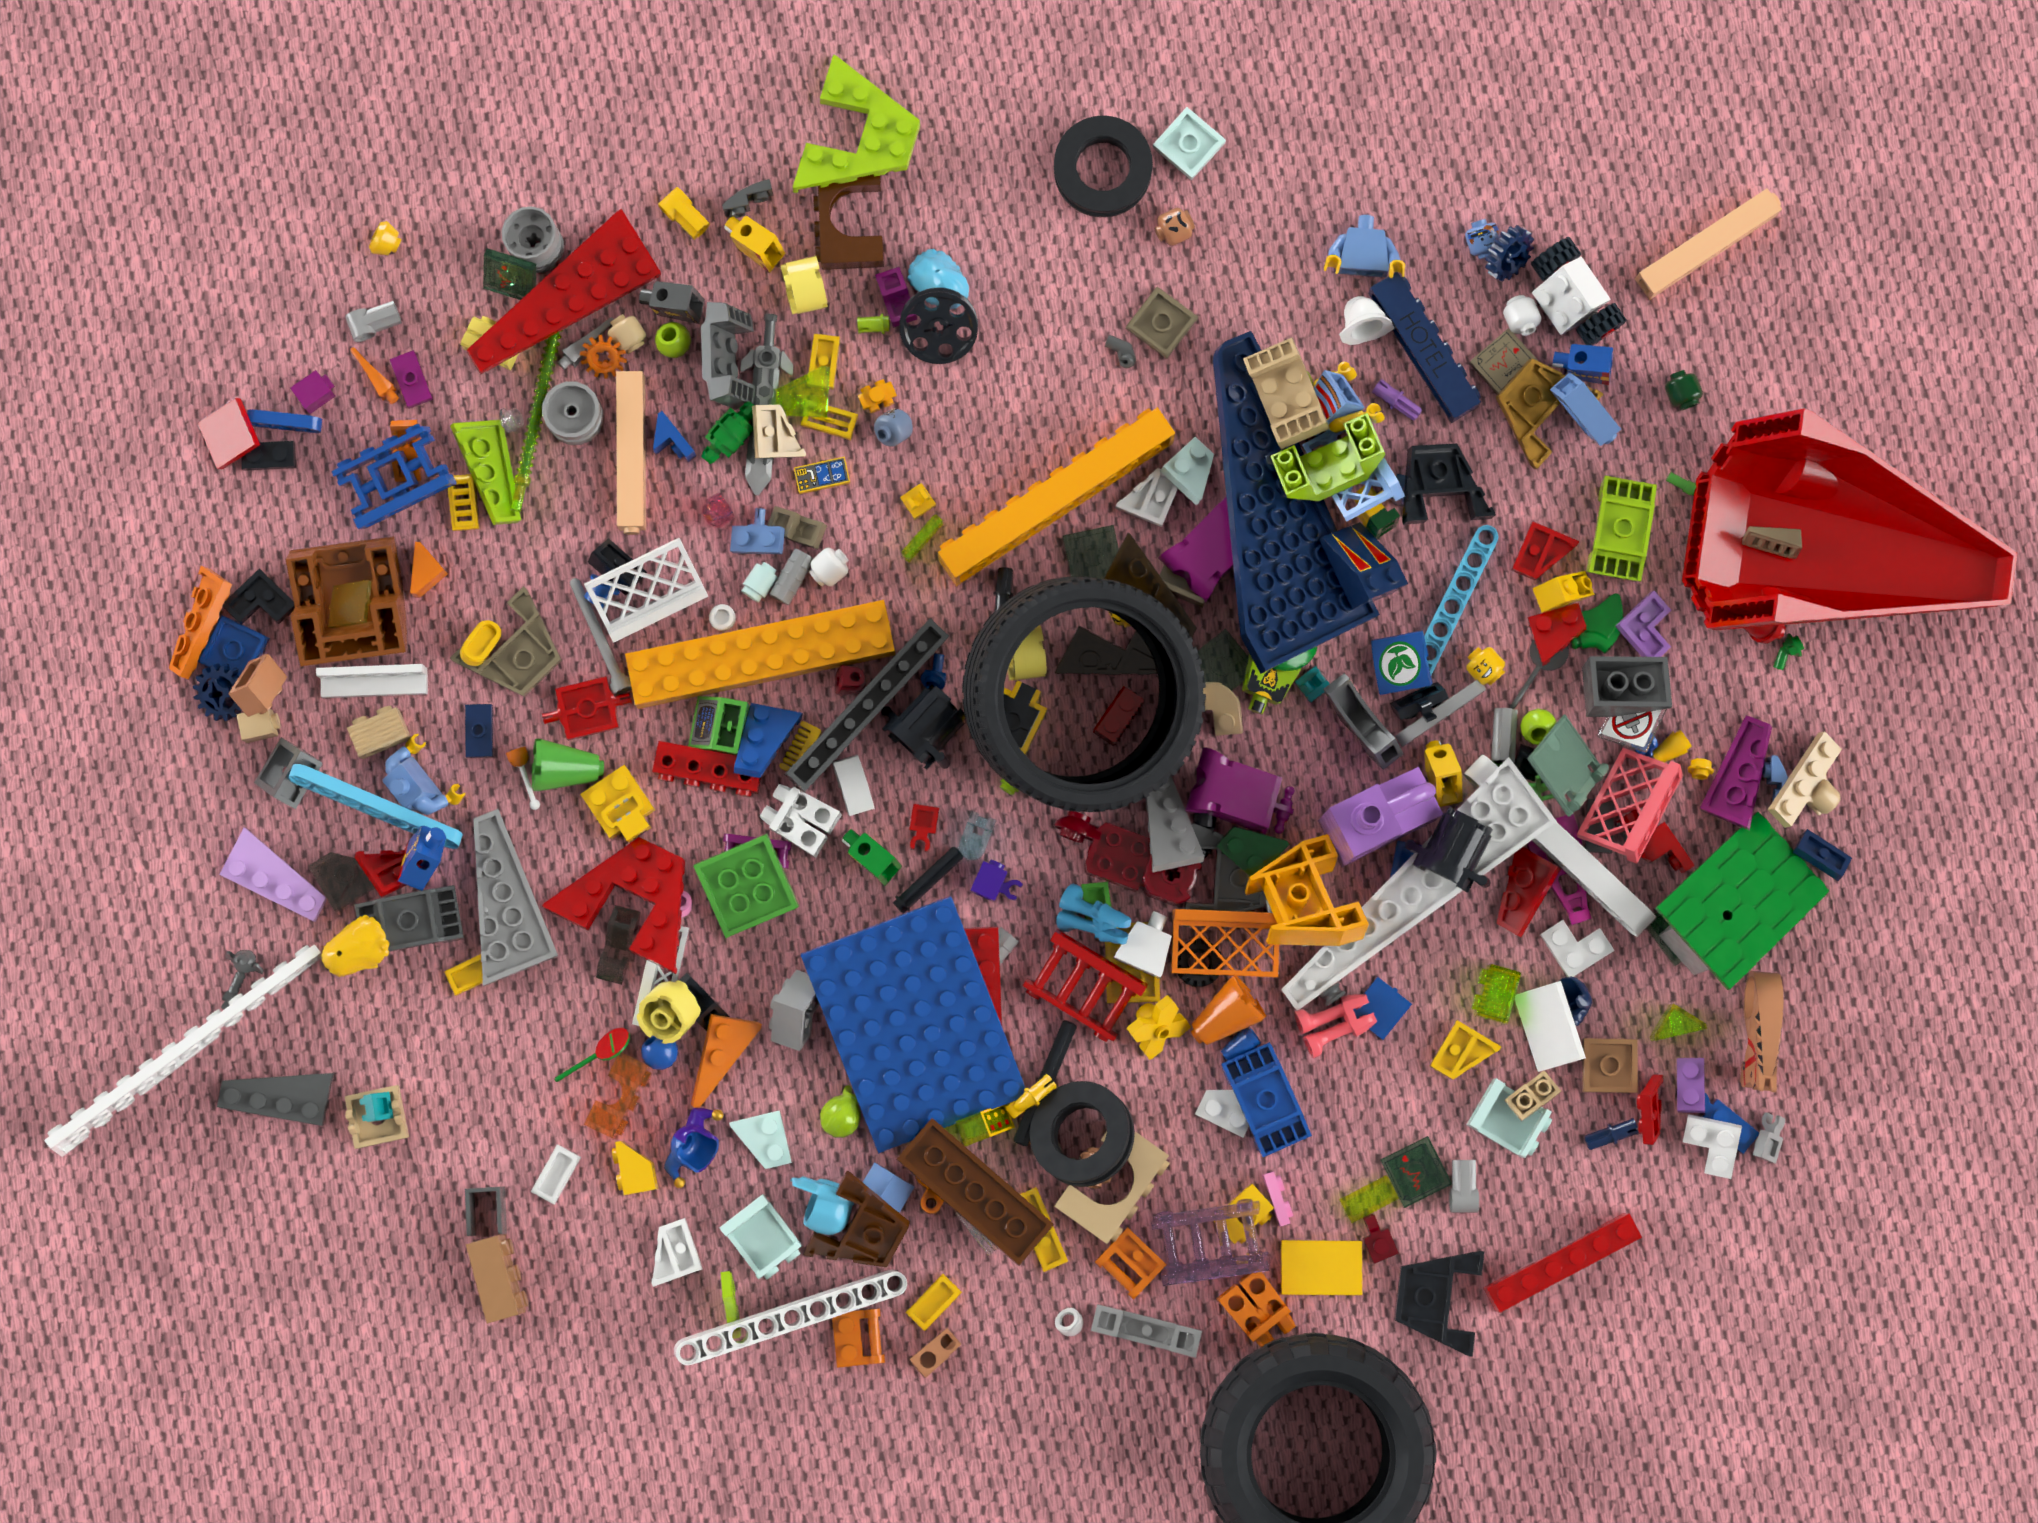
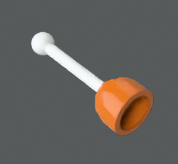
[506,746,540,810]

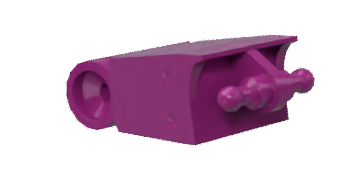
[1158,497,1233,603]
[1185,747,1295,834]

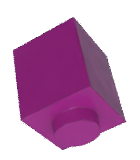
[290,370,336,414]

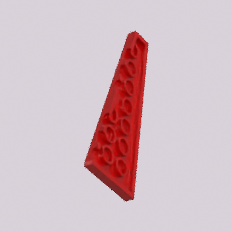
[467,209,661,375]

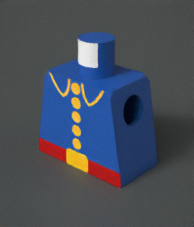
[1552,344,1613,385]
[398,825,446,891]

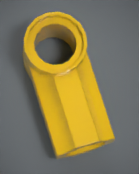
[658,187,710,240]

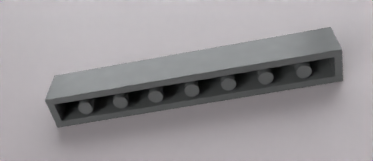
[784,618,949,792]

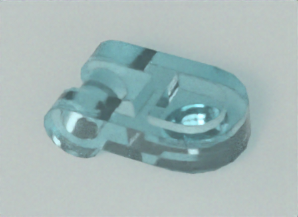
[959,811,997,861]

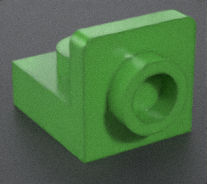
[1081,882,1112,921]

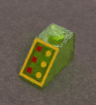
[956,1104,1015,1147]

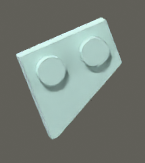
[1160,437,1214,506]
[729,1110,792,1169]

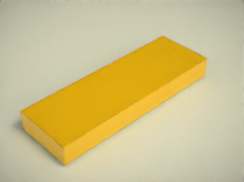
[1020,1187,1068,1272]

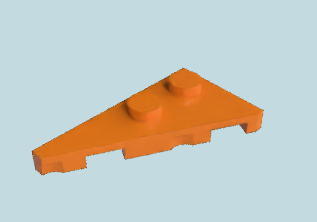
[691,1014,762,1108]

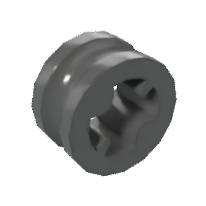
[1319,982,1346,1006]

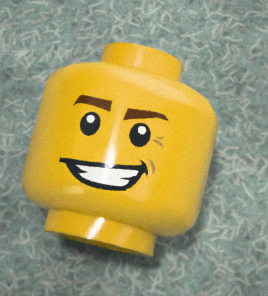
[1466,647,1505,686]

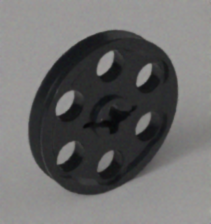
[899,287,978,364]

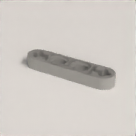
[1395,680,1486,747]

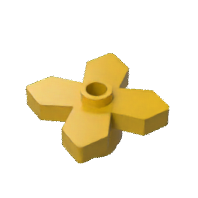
[1127,995,1191,1060]

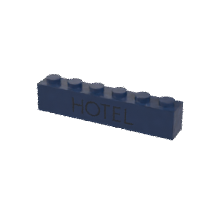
[1368,272,1481,423]

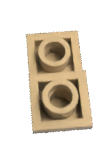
[1504,1071,1561,1121]

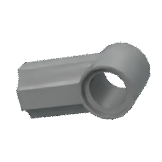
[345,301,402,342]
[1449,1160,1479,1213]

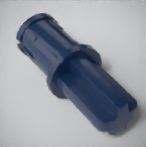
[1585,1118,1639,1150]

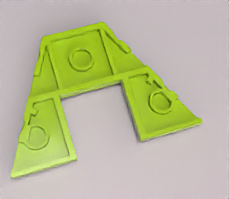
[792,55,920,193]

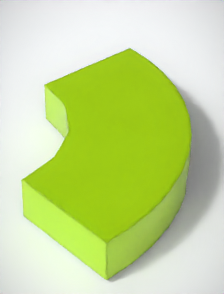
[721,1271,741,1339]

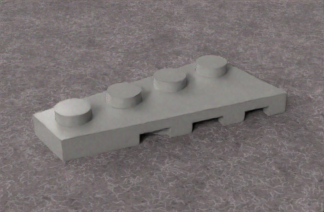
[1145,776,1204,872]

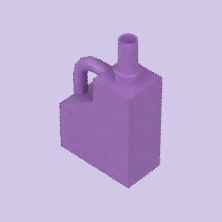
[1318,767,1443,867]

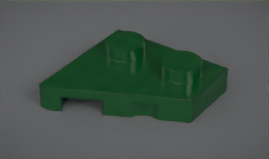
[1215,826,1290,876]

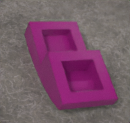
[875,267,918,328]

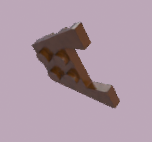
[803,1171,910,1268]

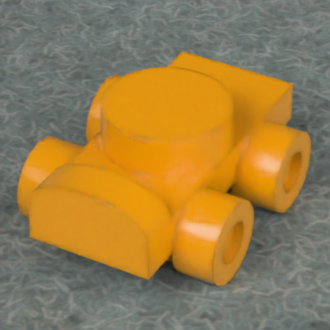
[857,379,897,413]

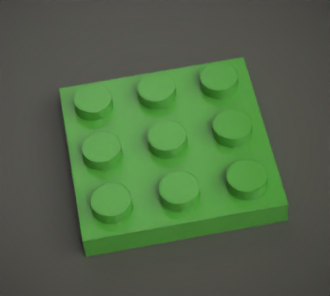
[693,833,799,938]

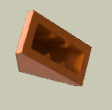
[410,542,448,598]

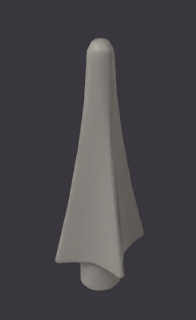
[557,317,614,370]

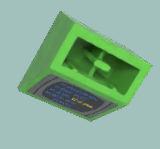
[688,696,750,756]

